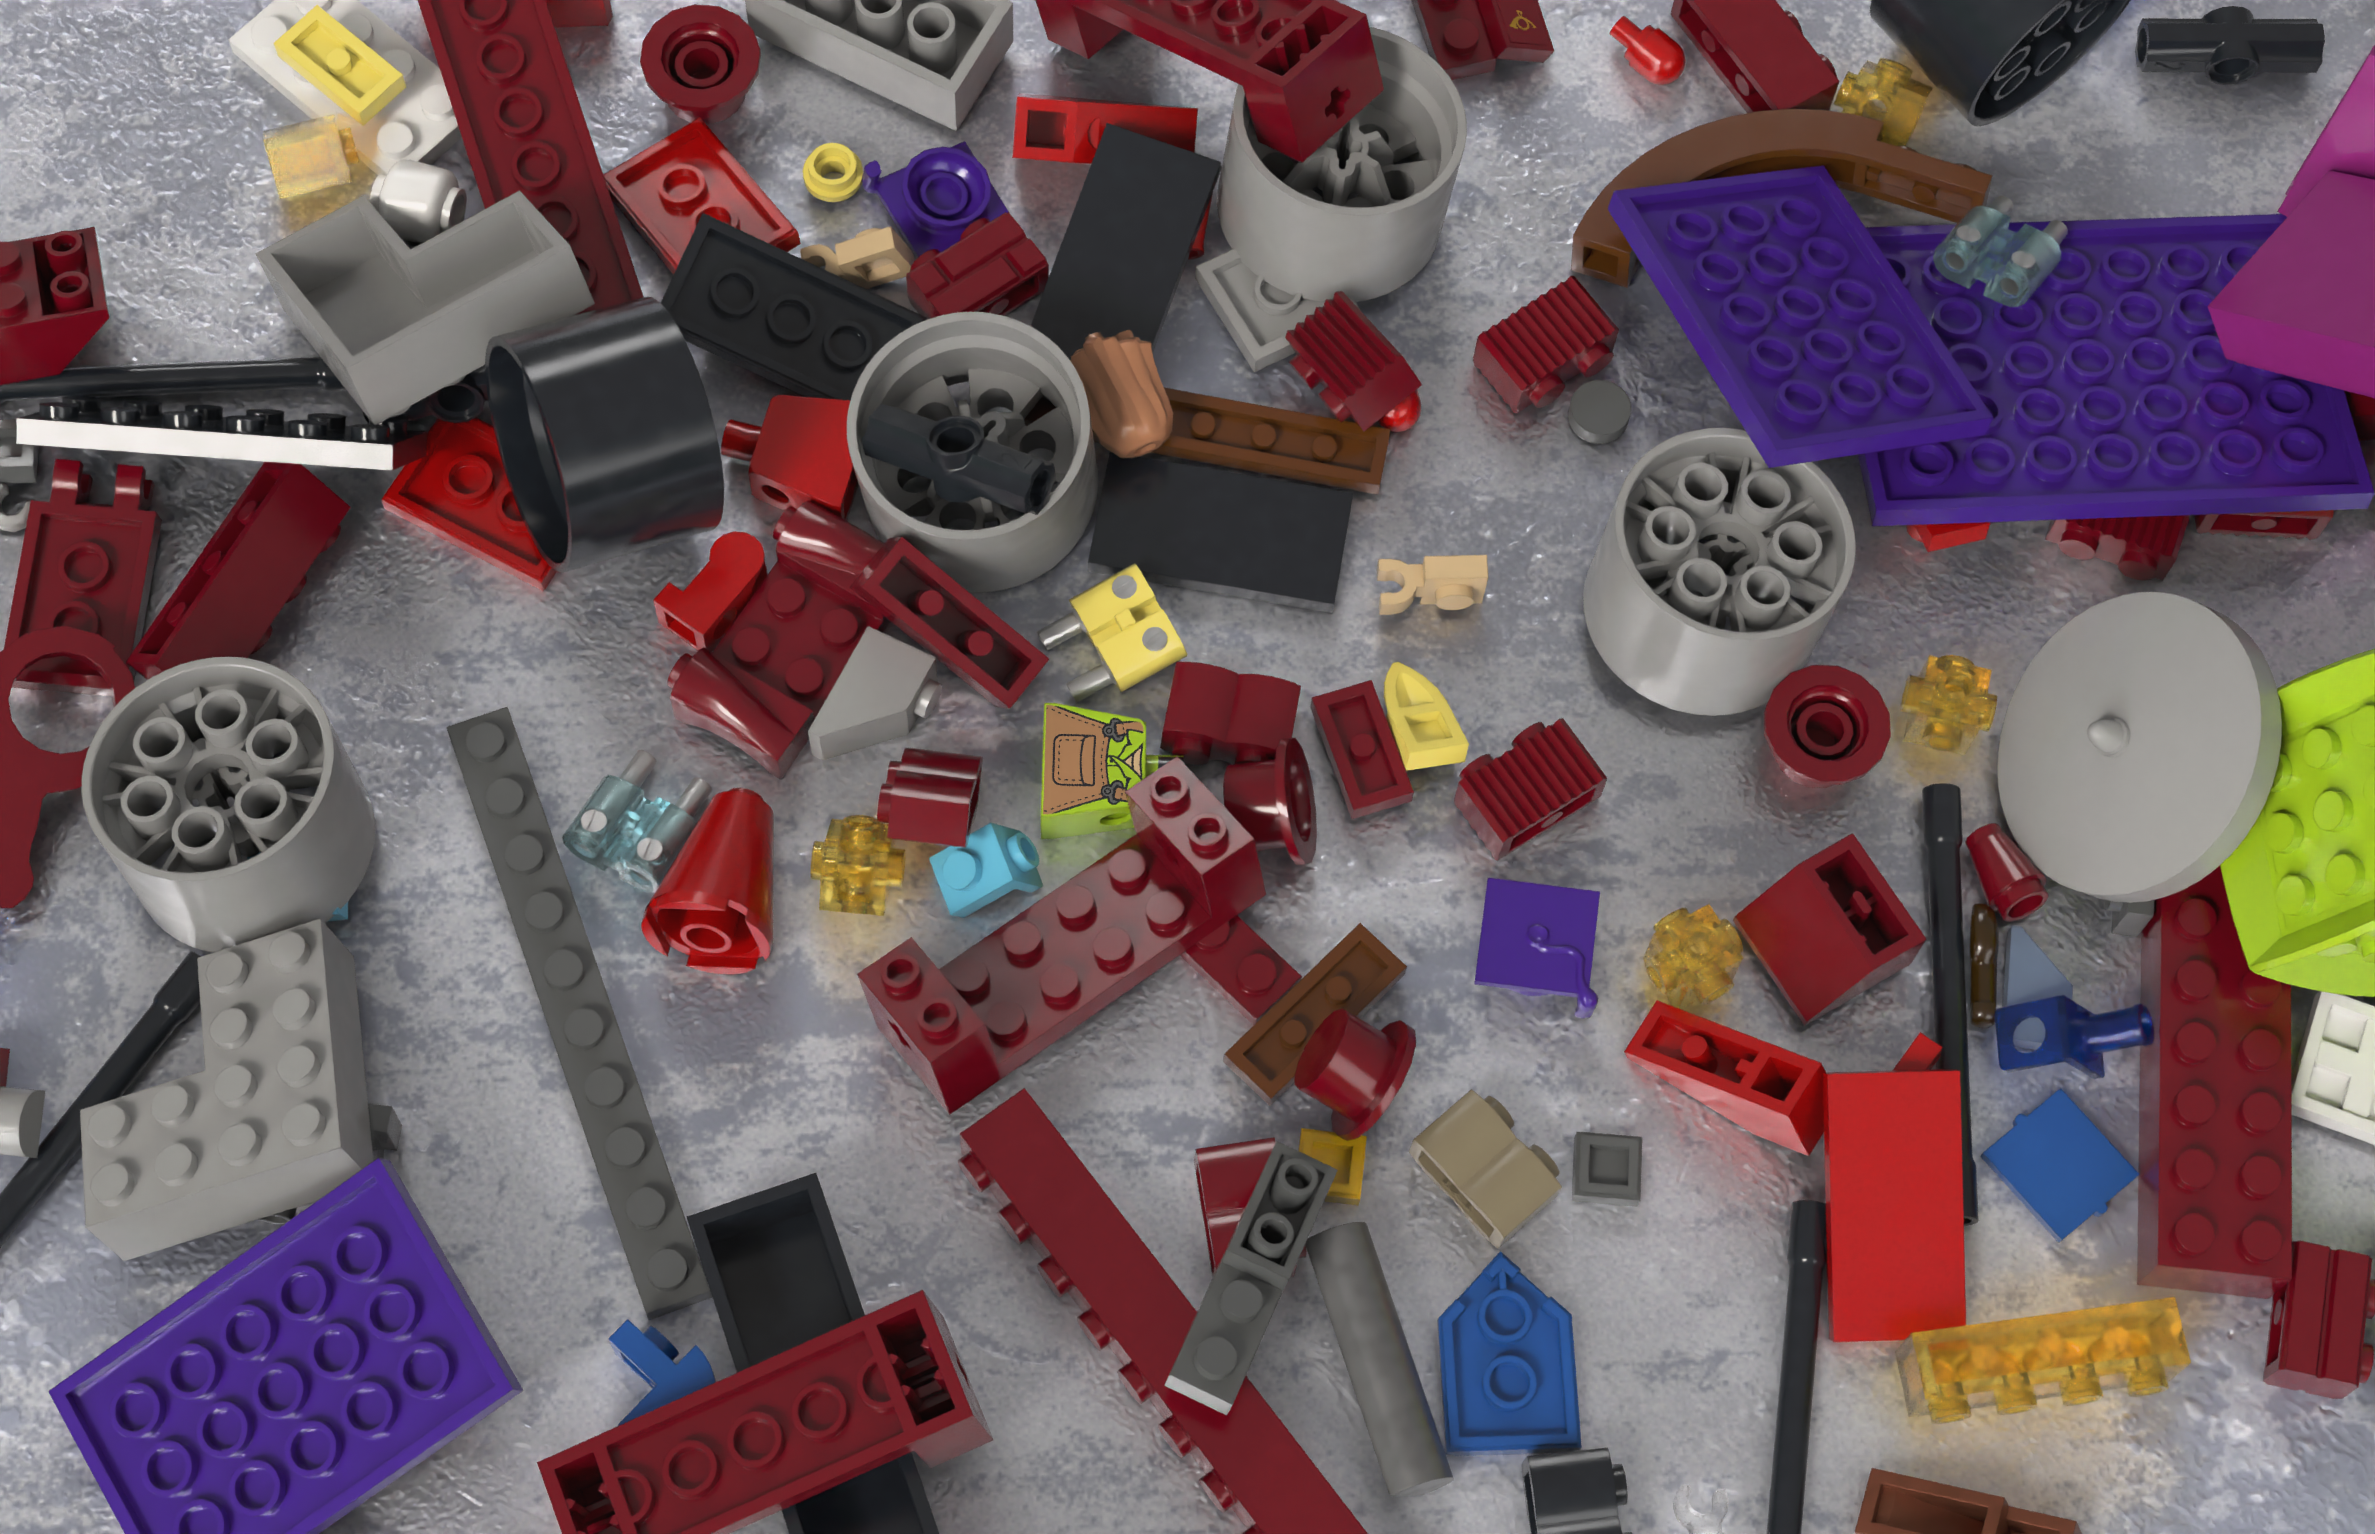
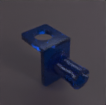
[1995,995,2154,1079]

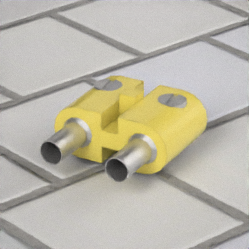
[1037,563,1187,703]

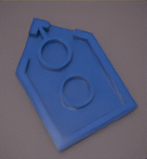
[1437,1251,1582,1456]

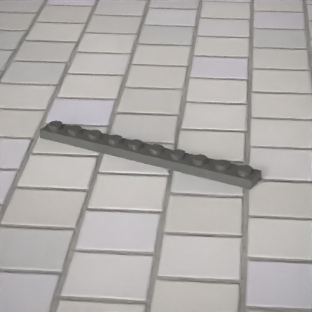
[446,707,712,1320]

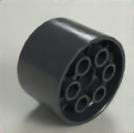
[1870,0,2131,126]
[485,297,724,573]

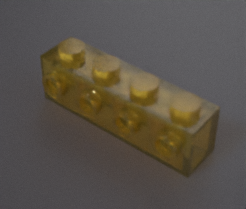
[1895,1297,2191,1424]

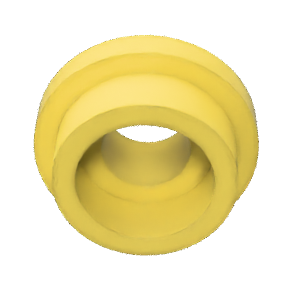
[803,143,863,202]

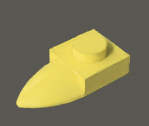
[1384,662,1469,771]

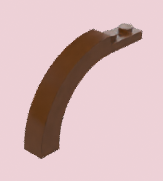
[1571,109,1993,288]

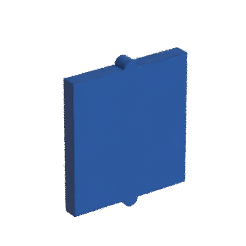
[1980,1088,2140,1243]

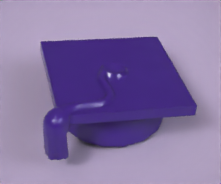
[862,141,1009,259]
[1474,878,1600,1018]

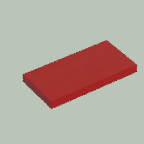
[1823,1069,1967,1342]

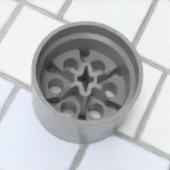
[1217,27,1467,302]
[847,312,1098,593]
[1583,428,1856,716]
[82,657,375,953]

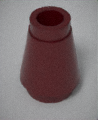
[1965,823,2049,922]

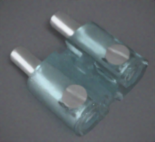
[1933,196,2068,307]
[562,750,712,893]

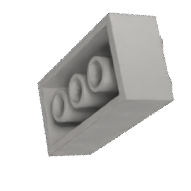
[745,0,1013,131]

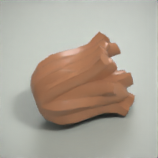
[1070,330,1173,458]

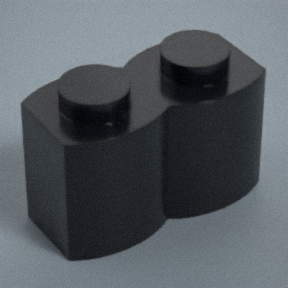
[1522,1448,1632,1534]

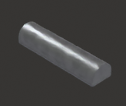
[1305,1222,1454,1496]

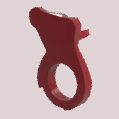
[0,626,135,908]

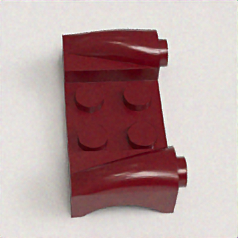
[667,500,891,780]

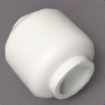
[370,160,467,244]

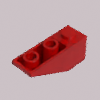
[1012,93,1198,164]

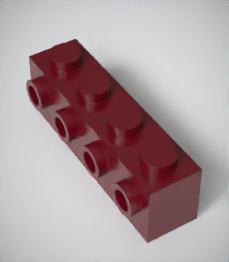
[125,462,351,680]

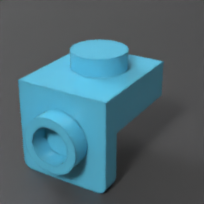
[929,823,1043,918]

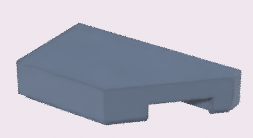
[2000,926,2073,1054]

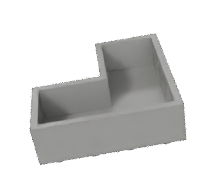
[256,190,595,426]
[80,919,373,1261]

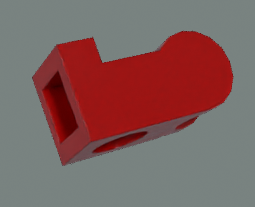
[653,531,768,652]

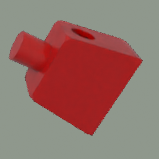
[721,395,859,521]

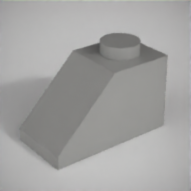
[808,626,942,760]

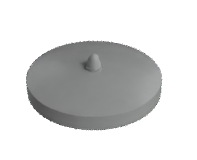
[1997,592,2282,903]

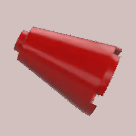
[641,788,774,974]

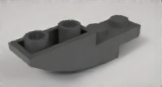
[1164,1141,1338,1415]

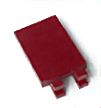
[4,459,162,697]

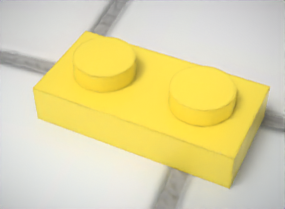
[274,5,406,126]

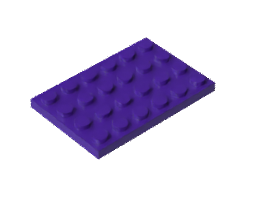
[1608,165,1993,468]
[48,1158,524,1534]

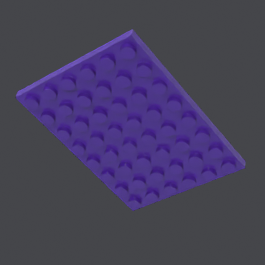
[1858,214,2374,526]

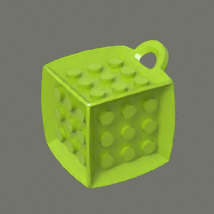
[2220,649,2375,997]

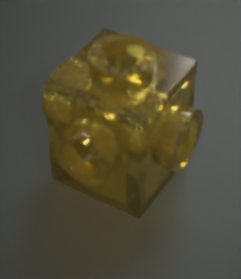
[1834,58,1933,146]
[1900,655,1997,755]
[811,815,906,916]
[1643,904,1744,1010]

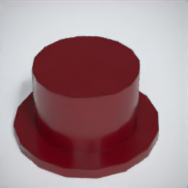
[640,4,761,125]
[1764,665,1891,788]
[1223,738,1317,865]
[1294,1008,1416,1141]

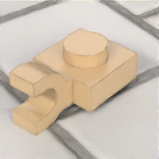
[800,226,915,289]
[1377,555,1488,615]

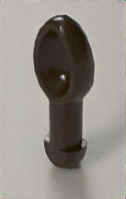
[1969,903,1999,1028]

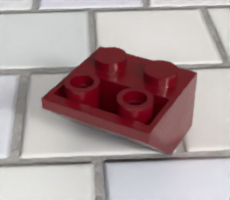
[0,227,110,385]
[1733,833,1926,1026]

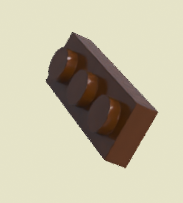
[1223,923,1407,1106]

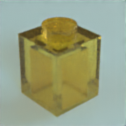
[263,114,360,199]

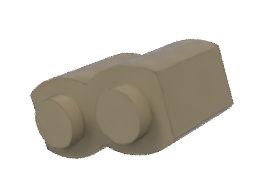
[1408,1089,1562,1249]

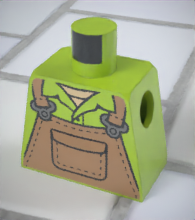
[1041,703,1184,839]

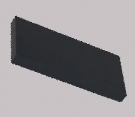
[1031,123,1222,360]
[661,213,927,400]
[1088,452,1353,613]

